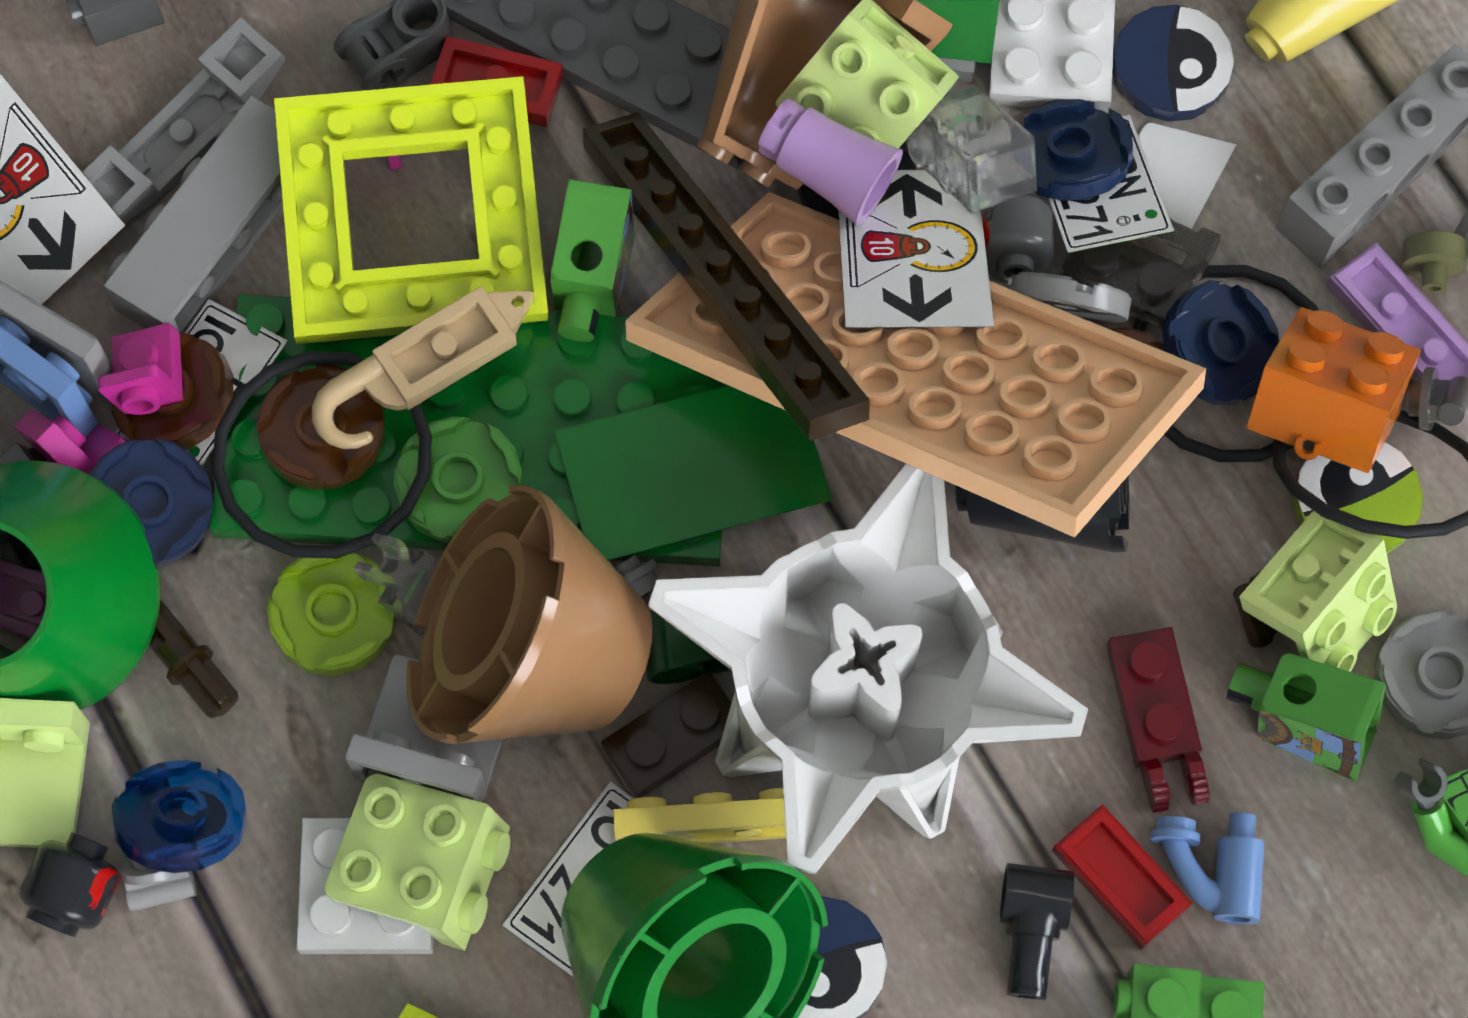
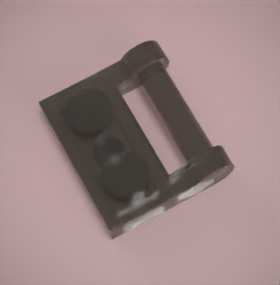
[1058,219,1220,330]

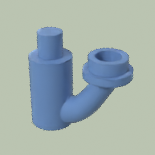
[1150,812,1264,925]

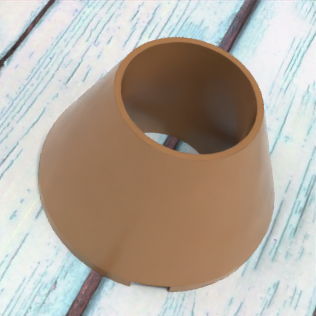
[406,485,653,744]

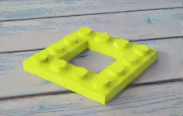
[274,76,548,344]

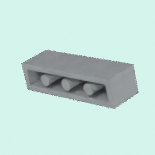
[104,96,283,333]

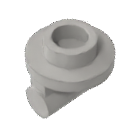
[120,840,197,912]

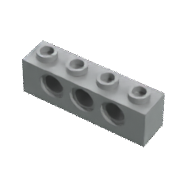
[1276,43,1468,269]

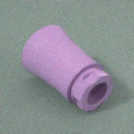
[758,99,903,226]

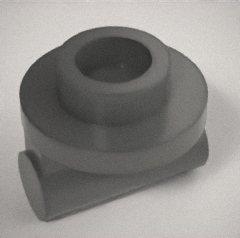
[1408,367,1468,430]

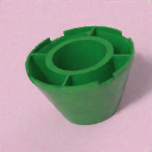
[0,461,161,710]
[561,833,828,1018]

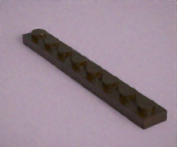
[583,112,870,441]

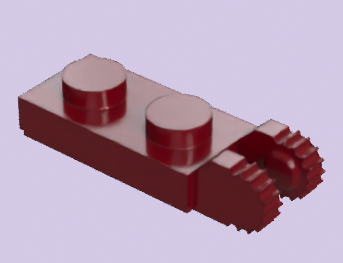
[1107,627,1210,813]

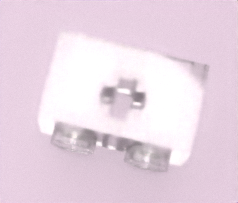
[906,85,1037,213]

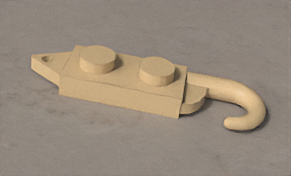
[312,286,534,449]

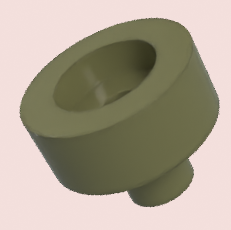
[1403,231,1467,294]

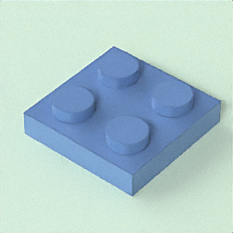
[0,316,99,437]

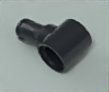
[1000,863,1074,1000]

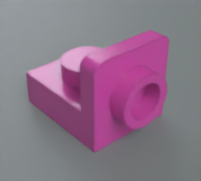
[98,323,183,415]
[13,409,126,474]

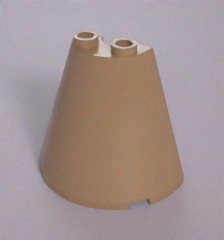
[697,0,953,190]

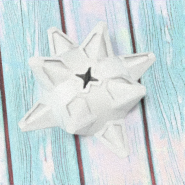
[648,464,1088,874]

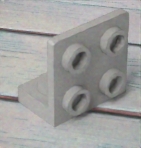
[345,654,503,803]

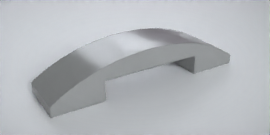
[82,17,285,223]

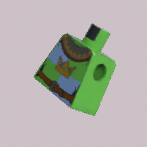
[550,179,635,342]
[1226,653,1386,782]

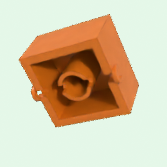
[1246,307,1422,473]

